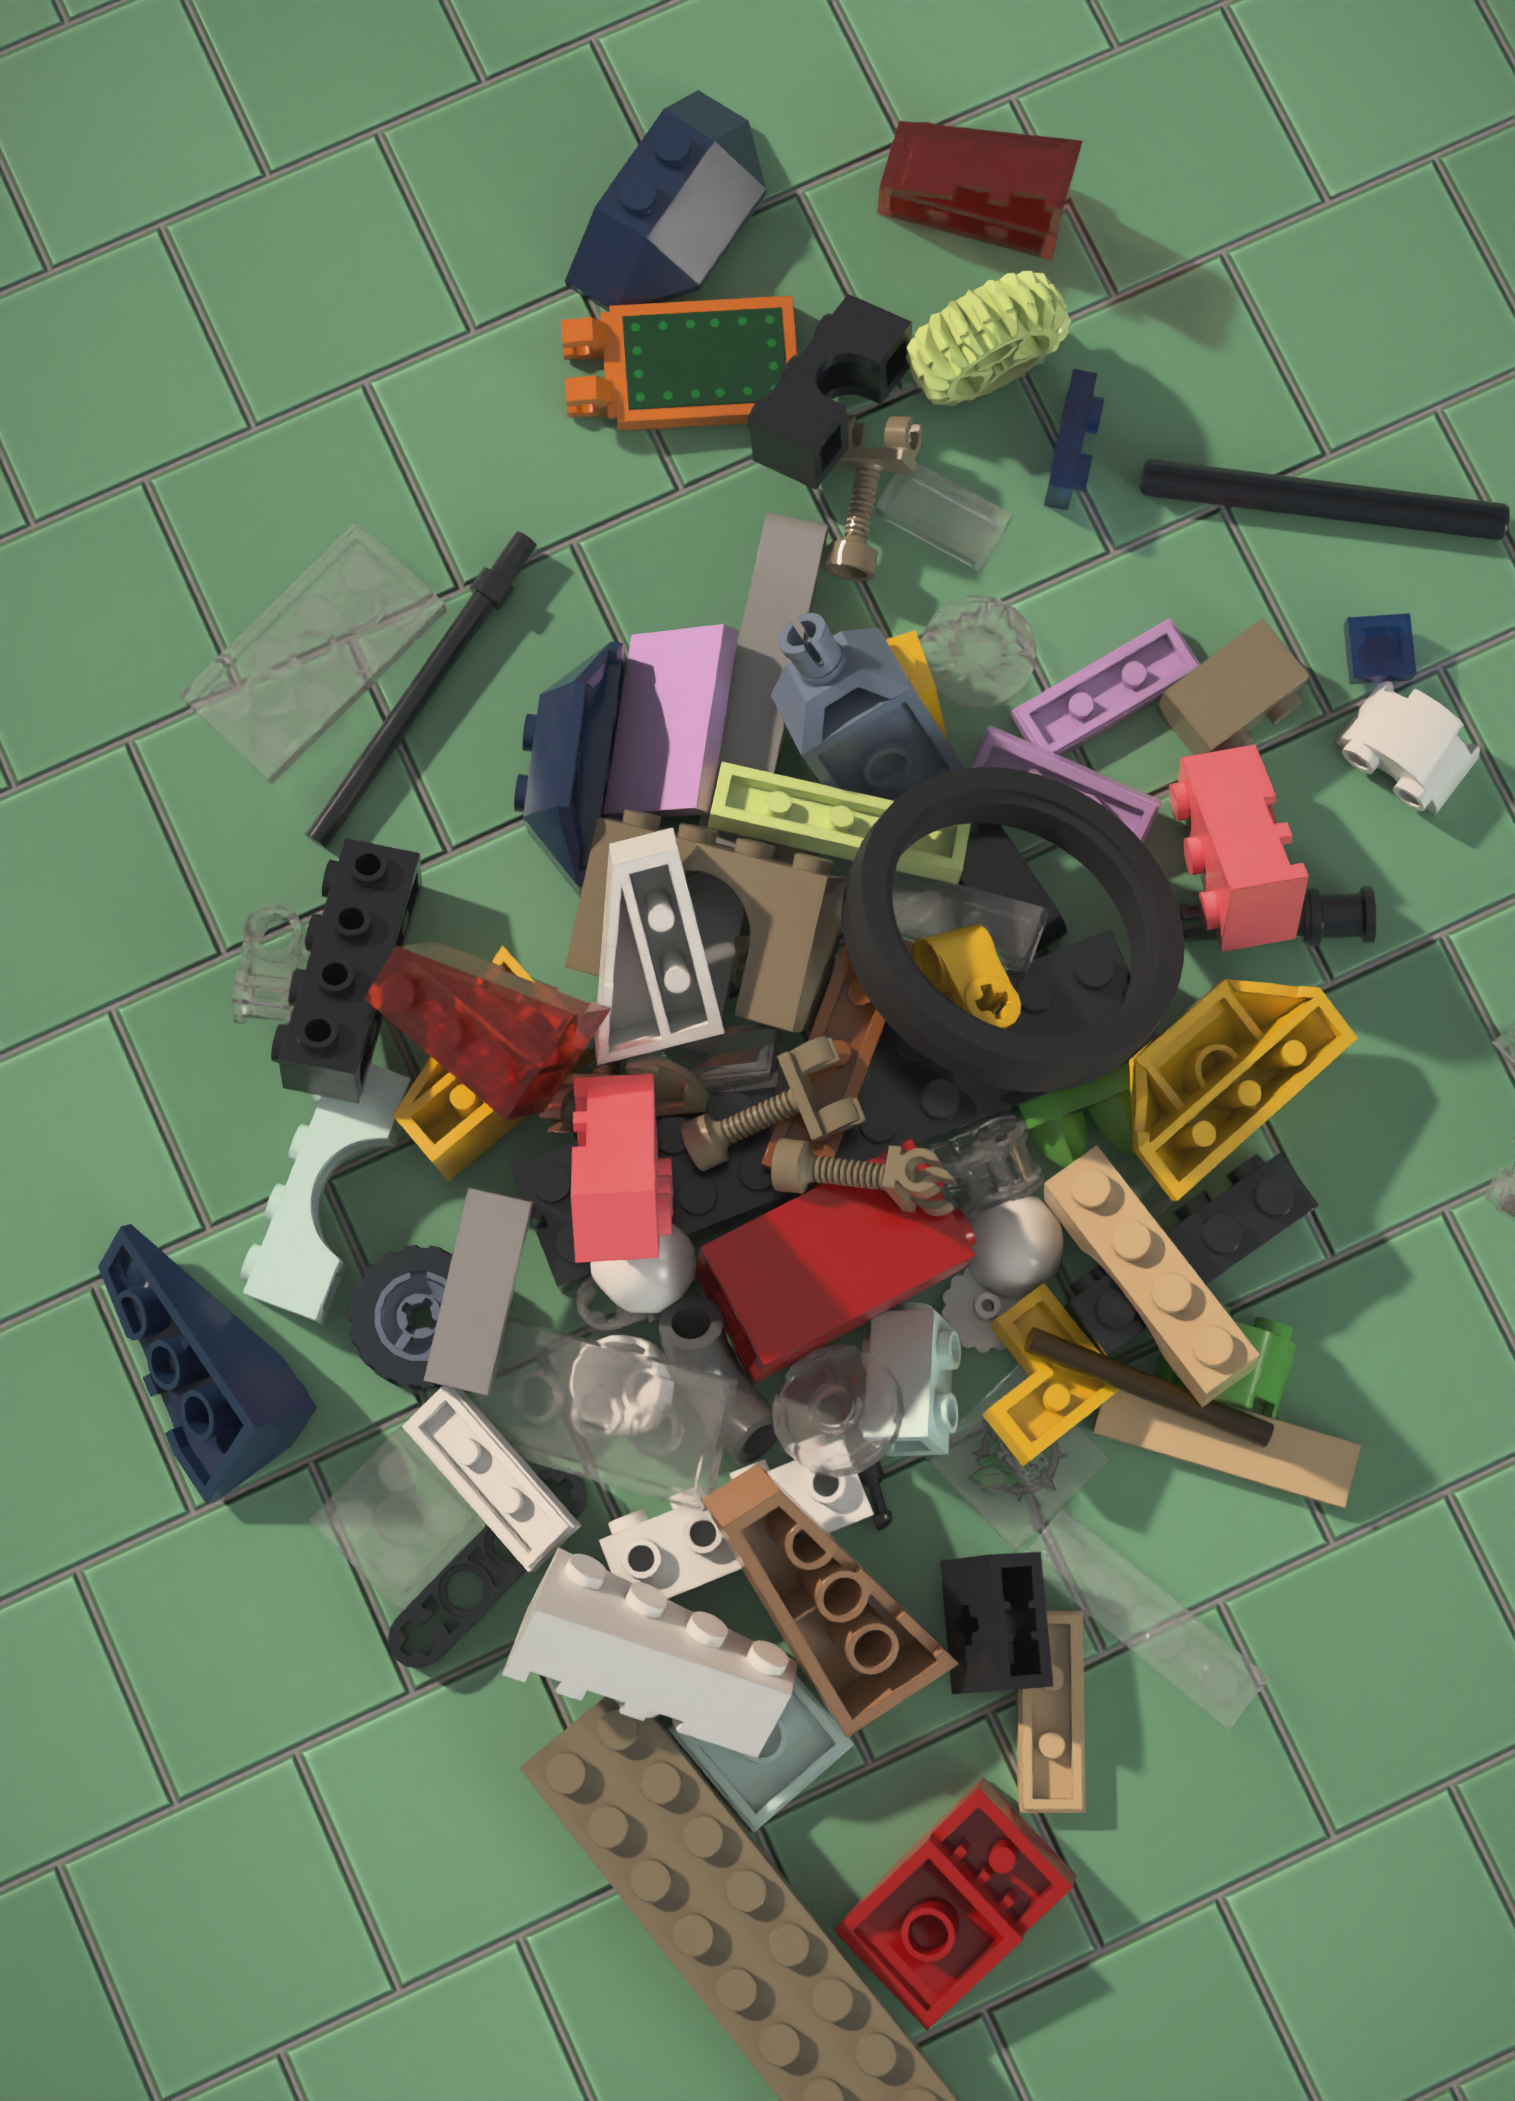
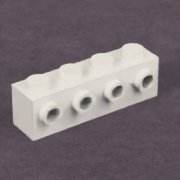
[599,1435,874,1599]

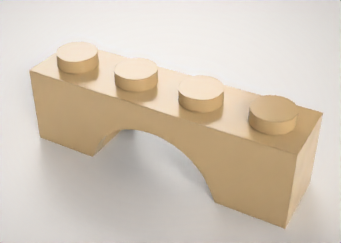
[1044,1145,1260,1407]

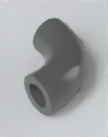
[659,1296,784,1465]

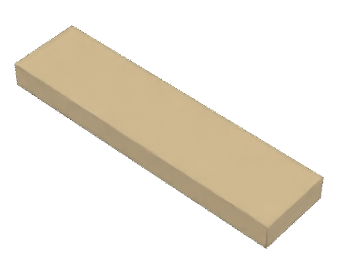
[1091,1390,1362,1508]

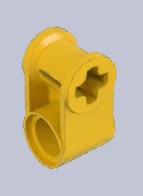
[911,924,1021,1030]

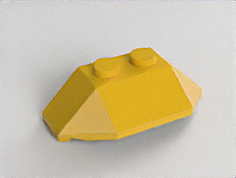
[1129,979,1358,1201]

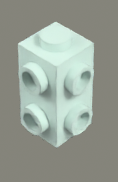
[858,1302,961,1457]

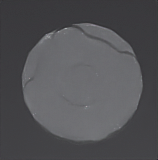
[772,1344,905,1478]

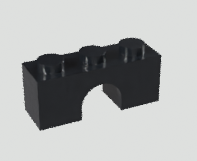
[747,294,912,490]

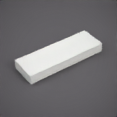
[402,1385,582,1572]

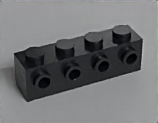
[271,838,422,1104]
[1063,1152,1319,1356]

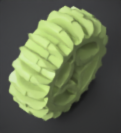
[905,271,1071,406]

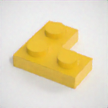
[982,1283,1119,1466]

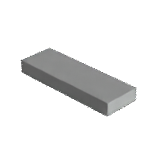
[424,1188,534,1396]

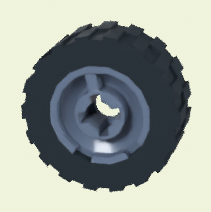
[348,1245,453,1391]

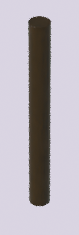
[1024,1327,1274,1448]

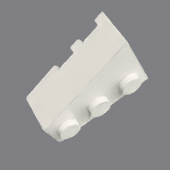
[594,828,725,1065]

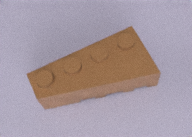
[701,1464,959,1737]

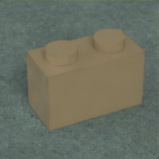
[1156,618,1310,755]

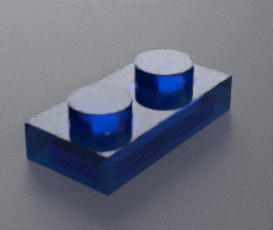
[1043,368,1104,510]

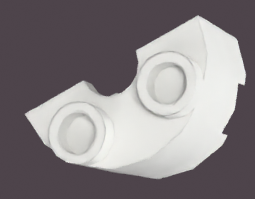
[1334,681,1480,815]

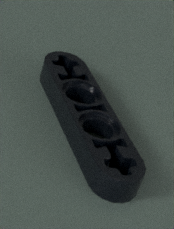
[388,1466,588,1669]

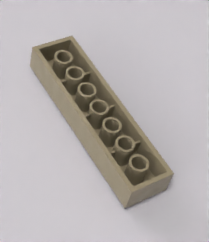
[519,1696,963,2101]

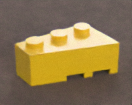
[393,945,595,1182]

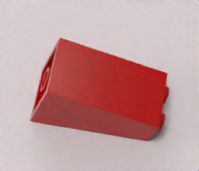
[695,1139,976,1385]

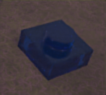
[1343,613,1416,685]

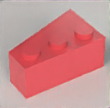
[1169,744,1309,952]
[571,1074,673,1263]

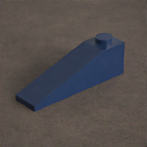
[98,1224,317,1505]

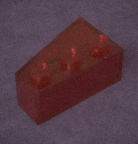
[364,941,611,1120]

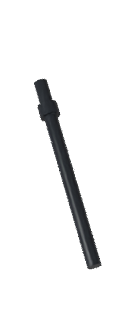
[305,531,537,849]

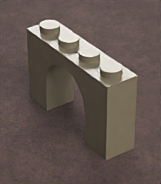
[565,809,848,1032]

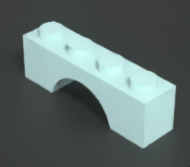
[240,1064,414,1325]

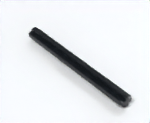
[1141,459,1510,540]

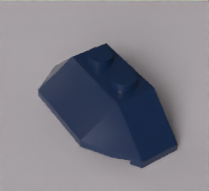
[565,90,766,312]
[514,642,626,898]

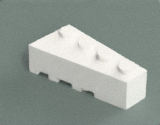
[502,1548,798,1758]

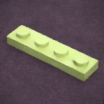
[707,762,971,885]

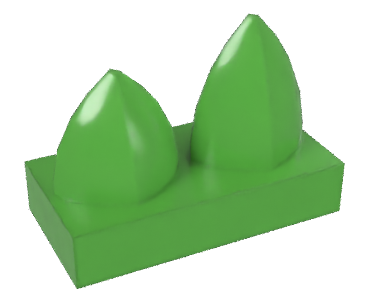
[1014,1062,1139,1168]

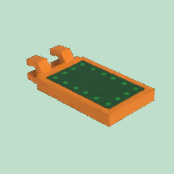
[561,296,797,431]

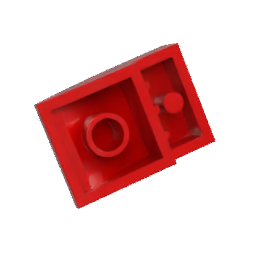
[834,1777,1076,2030]

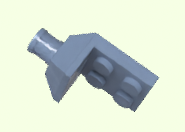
[771,613,965,801]

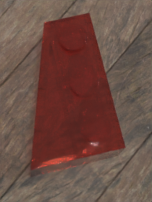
[877,121,1083,261]

